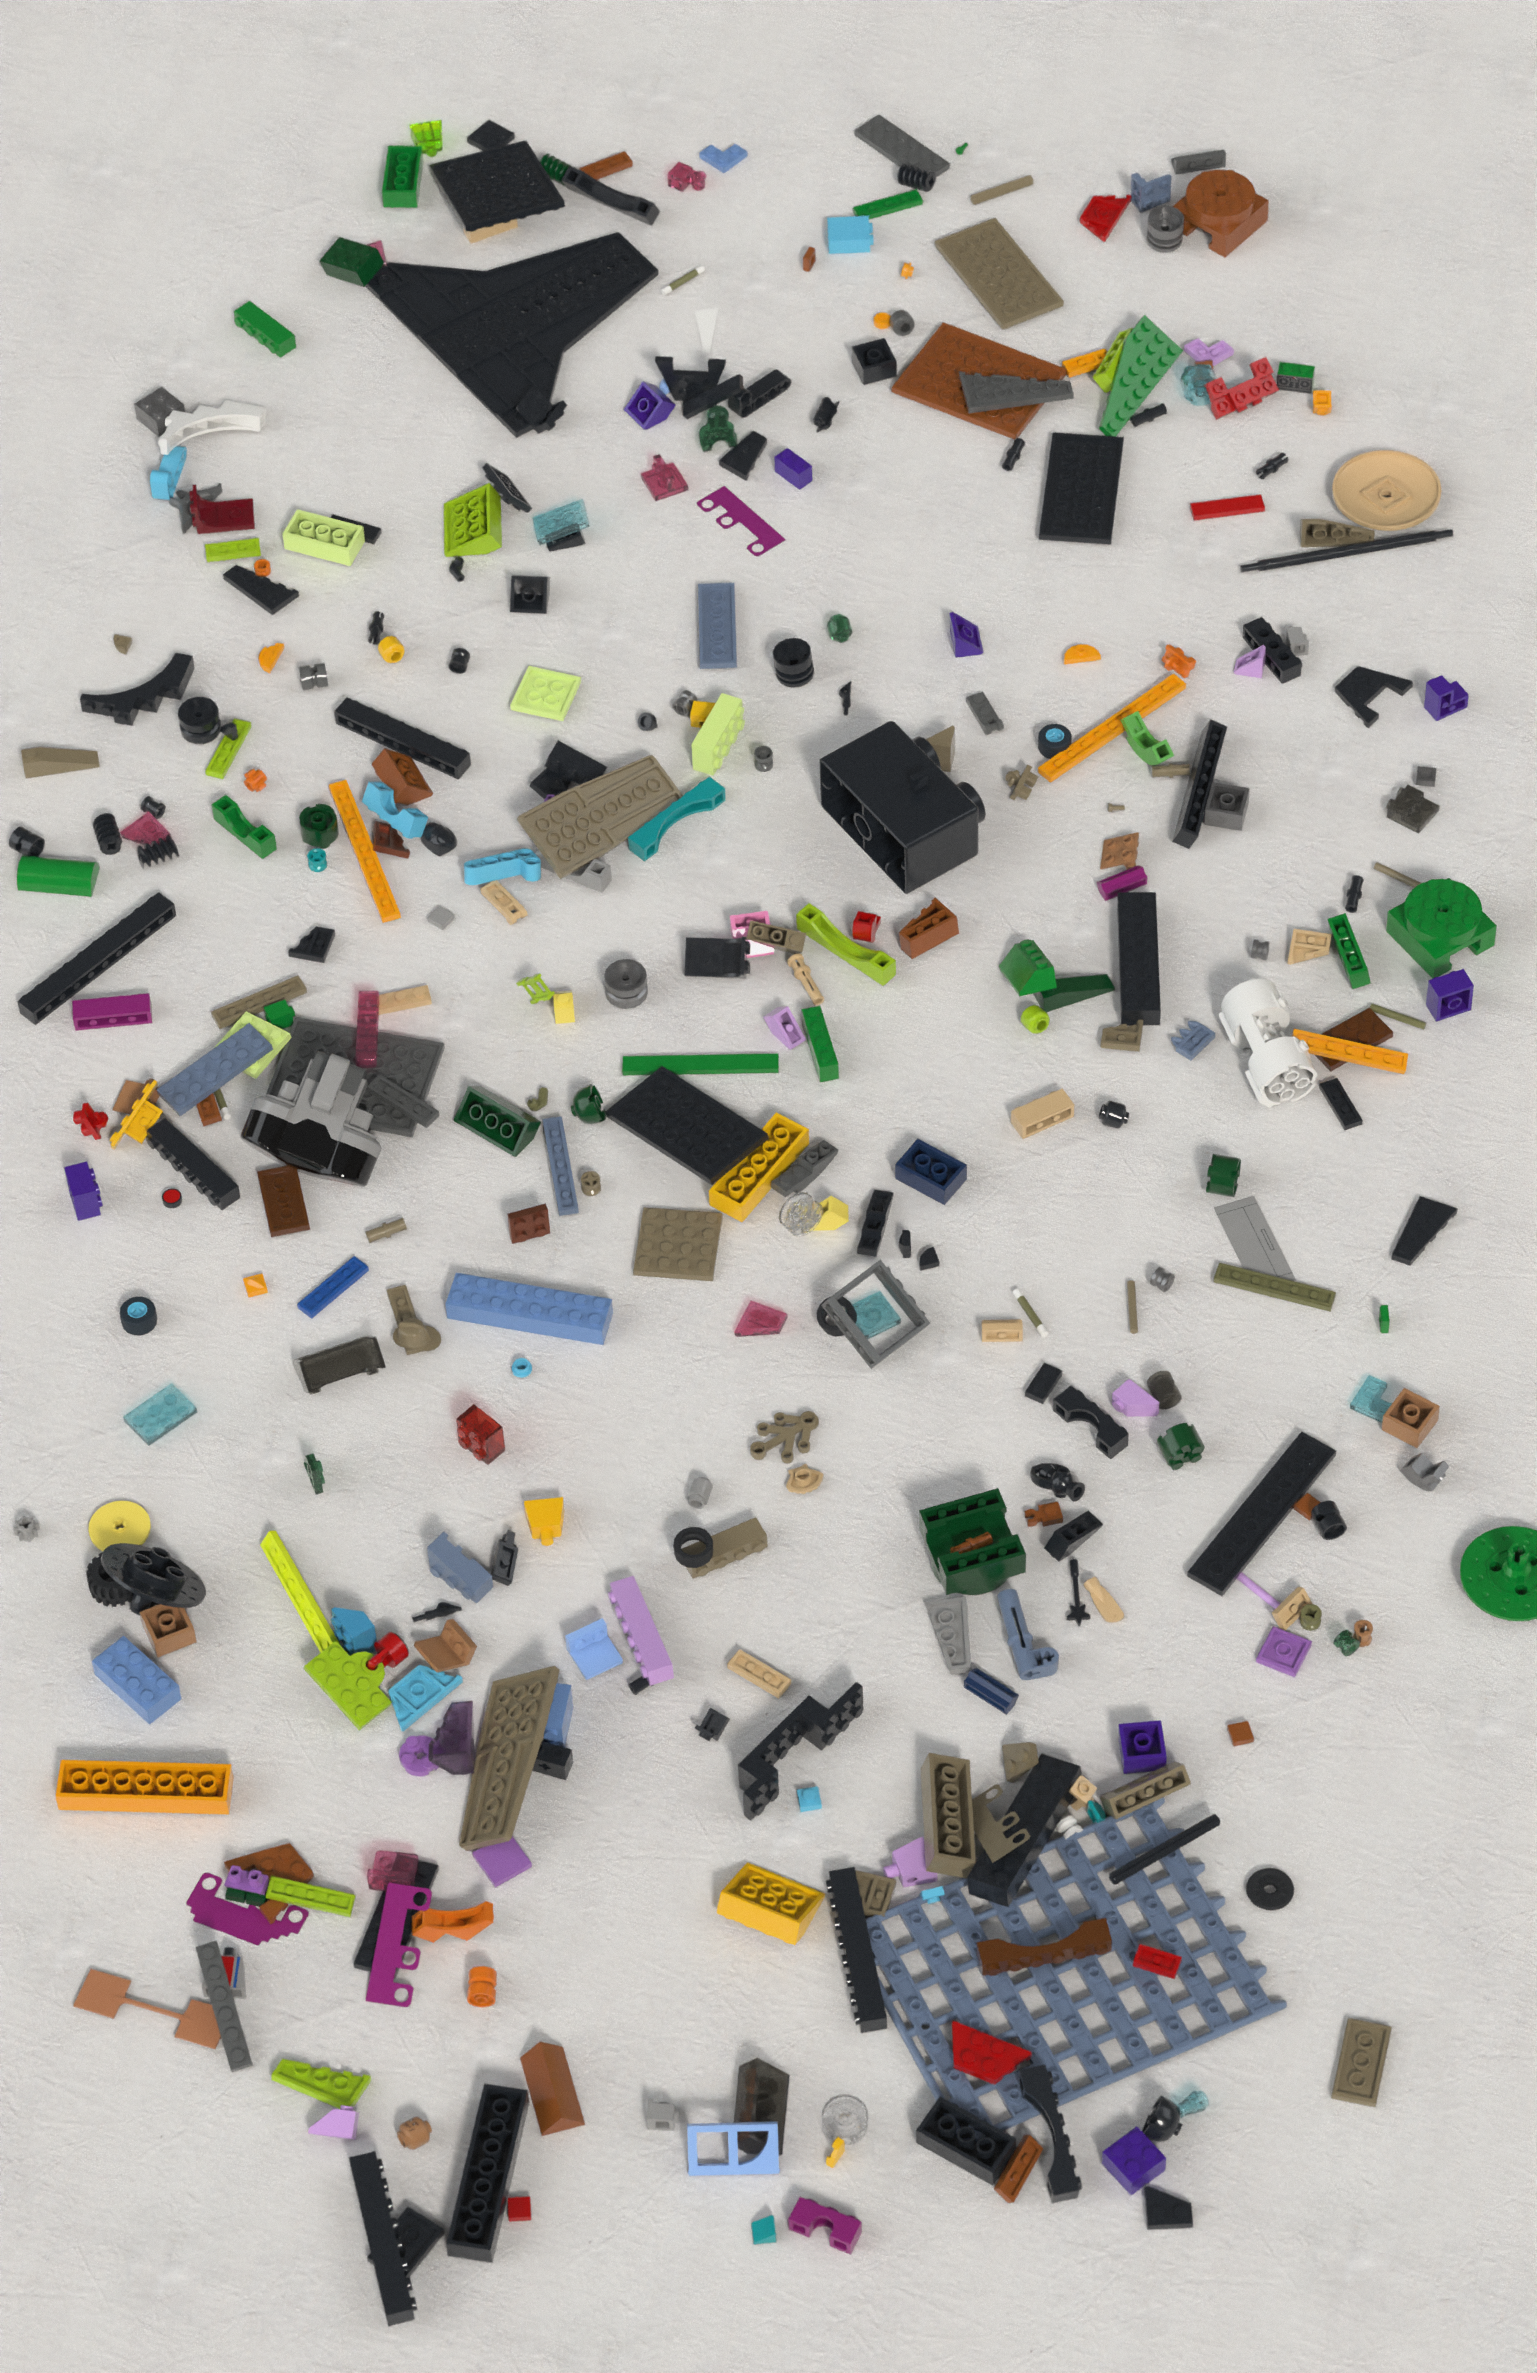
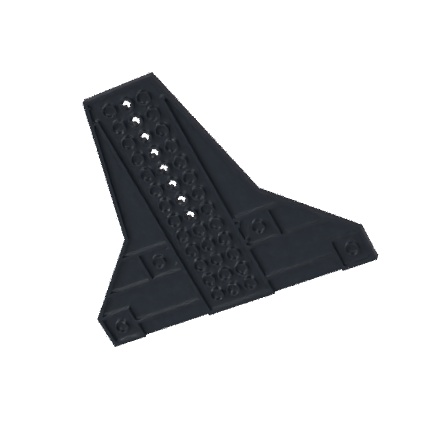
[366,232,659,438]

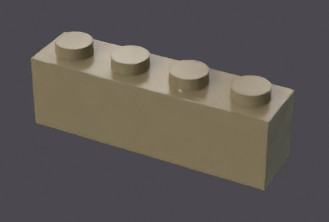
[681,1517,768,1579]

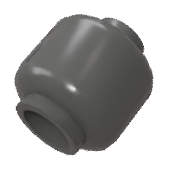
[890,310,915,336]

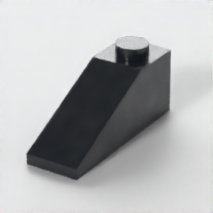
[1044,1510,1103,1562]

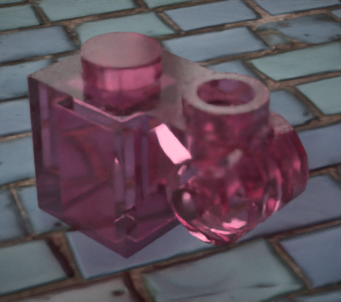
[667,162,707,192]

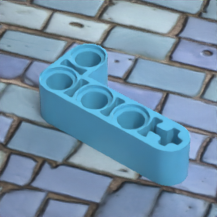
[150,446,187,500]
[464,848,541,885]

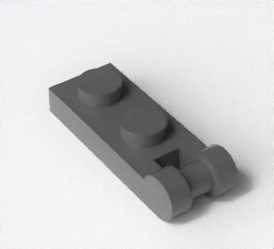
[966,692,1004,735]

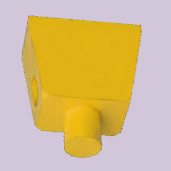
[524,1497,564,1546]

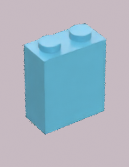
[827,216,874,254]

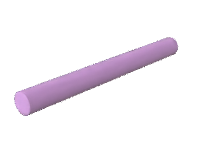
[1237,1573,1281,1609]

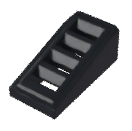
[545,524,586,552]

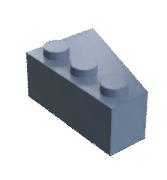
[427,1532,493,1604]

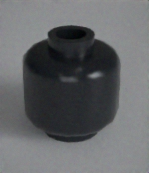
[1099,1101,1129,1129]

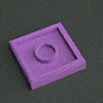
[1256,1626,1312,1677]
[472,1836,532,1888]

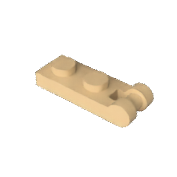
[480,880,528,925]

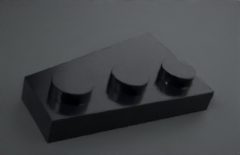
[719,431,767,481]

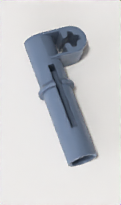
[997,1589,1059,1680]

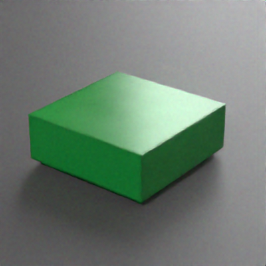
[1379,1305,1390,1333]

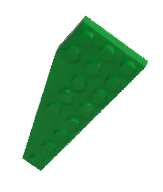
[1099,315,1183,437]

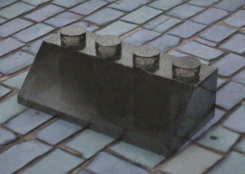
[733,2058,790,2156]

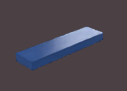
[297,1256,369,1319]

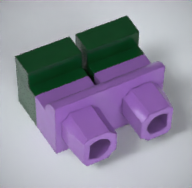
[224,1865,269,1907]

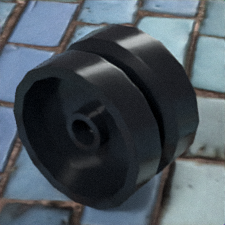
[178,697,221,744]

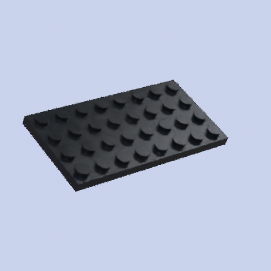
[1039,432,1124,545]
[605,1066,769,1185]

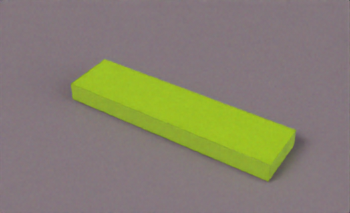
[205,718,252,779]
[266,1876,356,1917]

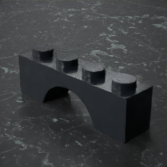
[1053,1386,1129,1460]

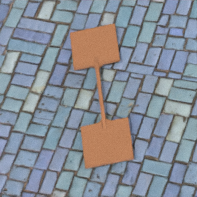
[73,1969,221,2049]

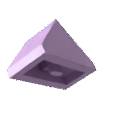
[1234,645,1266,678]

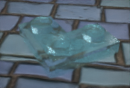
[1350,1375,1392,1423]

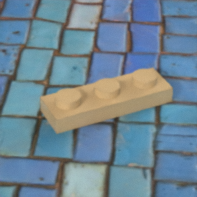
[371,985,432,1016]
[727,1649,791,1699]

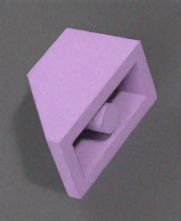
[763,1006,806,1050]
[1112,1379,1159,1417]
[308,2105,359,2140]

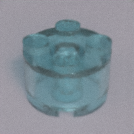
[1180,364,1217,406]

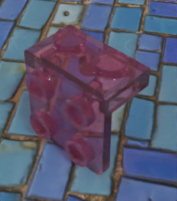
[367,1850,419,1891]

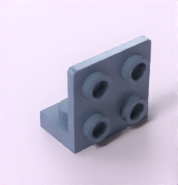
[1131,172,1172,213]

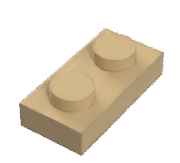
[1272,1586,1312,1630]

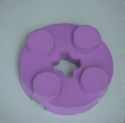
[399,1736,442,1776]

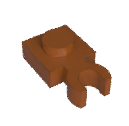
[1025,1501,1063,1527]

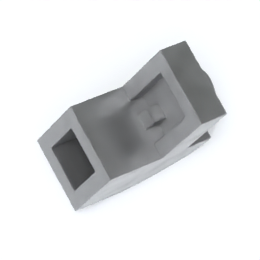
[1400,1453,1450,1491]

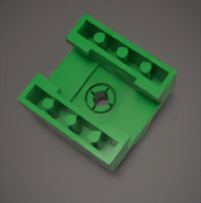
[1386,878,1497,979]

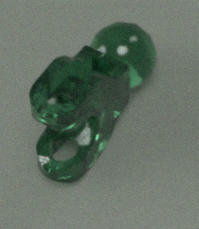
[699,405,737,452]

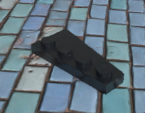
[223,565,299,615]
[1391,1196,1458,1266]

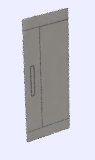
[1214,1196,1296,1281]

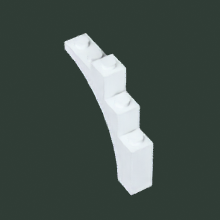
[158,400,266,455]

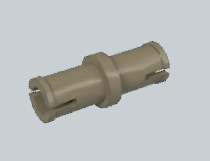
[1152,763,1190,778]
[365,1217,407,1243]

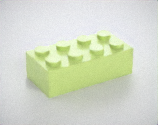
[283,509,365,566]
[691,693,745,776]

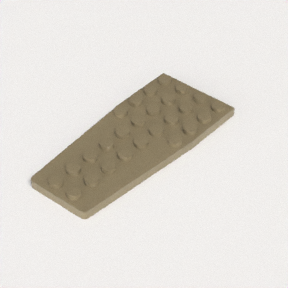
[517,755,683,879]
[459,1666,560,1851]

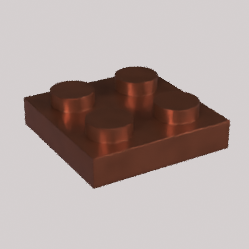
[507,1203,550,1244]

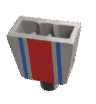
[202,1947,246,1999]

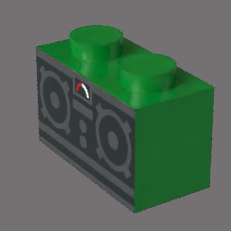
[1277,362,1315,394]

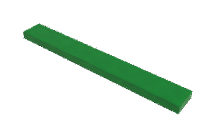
[622,1053,779,1076]

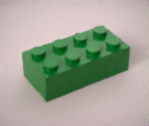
[382,146,424,208]

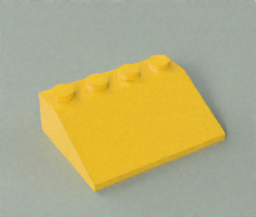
[716,1862,825,1945]

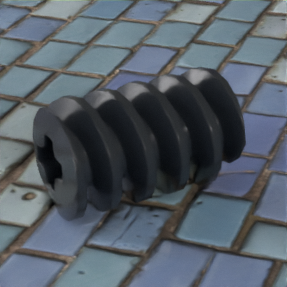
[897,164,936,192]
[93,813,122,855]
[137,836,179,869]

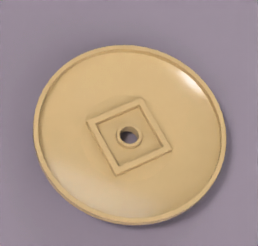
[1332,450,1441,531]

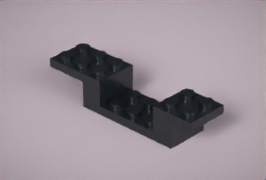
[738,1682,864,1821]

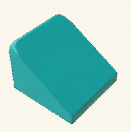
[1086,1800,1107,1823]
[751,2215,776,2245]

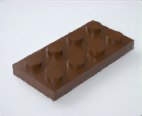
[1315,1007,1393,1072]
[257,1164,310,1237]

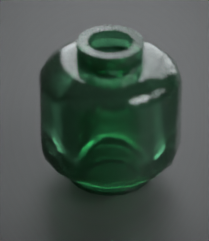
[826,614,853,643]

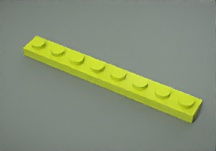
[260,1531,341,1653]

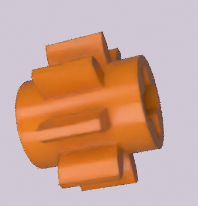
[244,769,267,792]

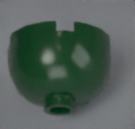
[571,1084,606,1124]

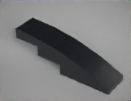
[857,1190,894,1257]

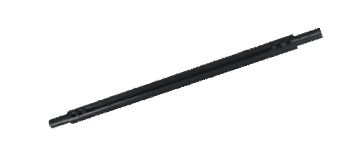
[1240,529,1453,573]

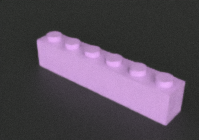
[608,1576,674,1685]

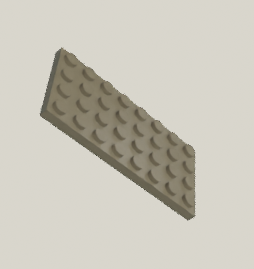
[935,218,1064,330]

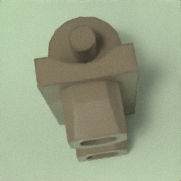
[1005,764,1038,800]

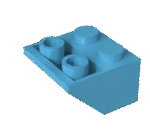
[331,1607,377,1656]

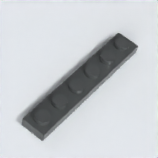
[195,1941,253,2072]

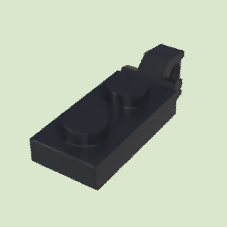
[491,1530,519,1586]

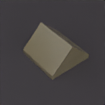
[926,725,955,772]

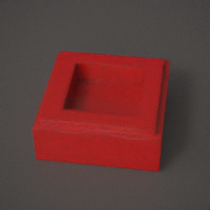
[508,2196,532,2222]

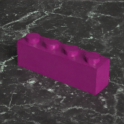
[72,993,152,1031]

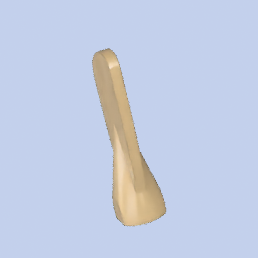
[1084,1577,1124,1623]

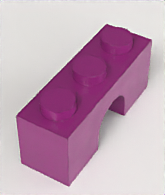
[788,2197,862,2255]

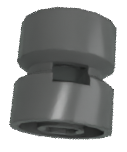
[299,663,328,690]

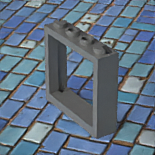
[821,1259,930,1369]

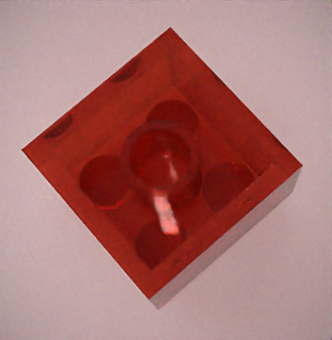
[456,1404,505,1465]

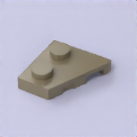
[1101,1020,1143,1052]
[1002,1742,1039,1783]
[856,1870,896,1921]

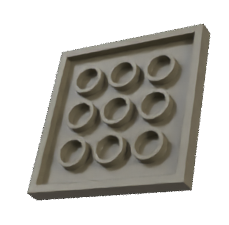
[633,1207,723,1281]

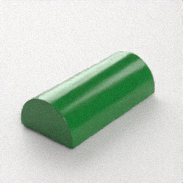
[17,855,100,897]

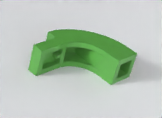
[1121,711,1175,766]

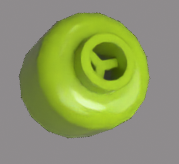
[1021,1005,1050,1034]

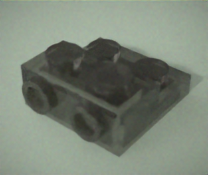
[1386,785,1440,834]

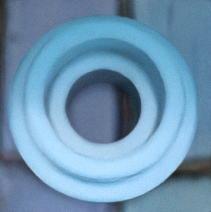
[512,1358,532,1378]

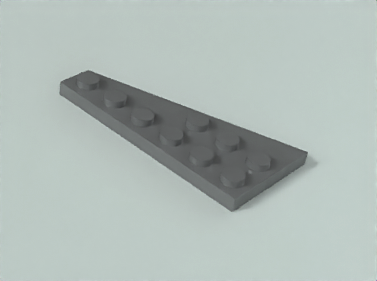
[959,372,1074,413]

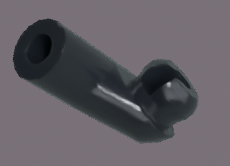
[449,557,465,582]

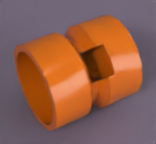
[467,1966,497,2007]

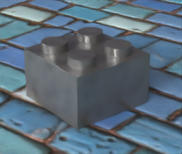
[134,387,185,437]
[1204,782,1250,831]

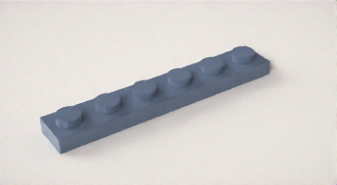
[542,1116,579,1216]

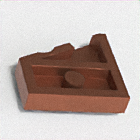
[373,821,410,859]

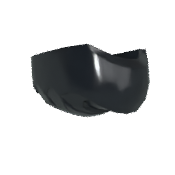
[421,822,458,857]

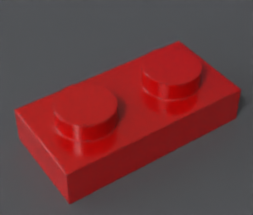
[1133,1944,1182,1979]

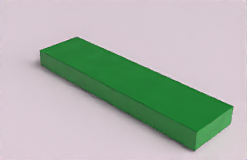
[853,189,923,220]

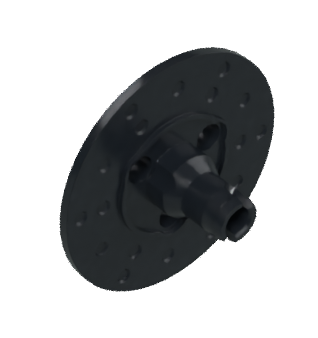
[101,1543,206,1615]

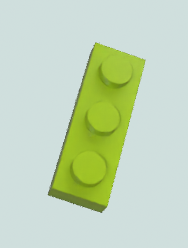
[205,538,261,562]

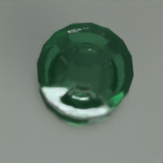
[1333,1630,1360,1657]

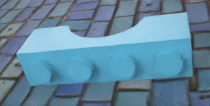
[362,782,428,839]

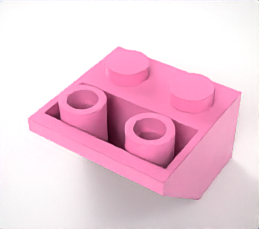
[730,911,774,958]

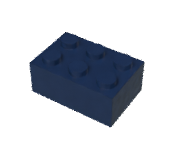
[895,1139,967,1205]

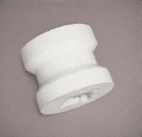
[1056,1816,1083,1840]

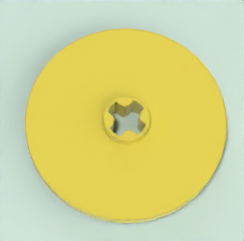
[88,1501,151,1551]

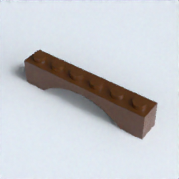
[977,1918,1112,1976]

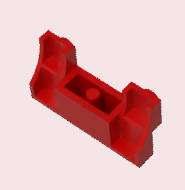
[1205,357,1279,420]

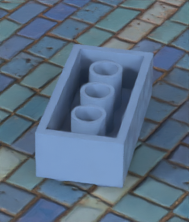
[92,1636,182,1725]

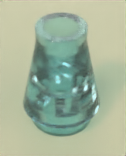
[1177,2090,1209,2118]

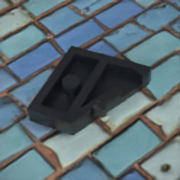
[288,926,335,963]

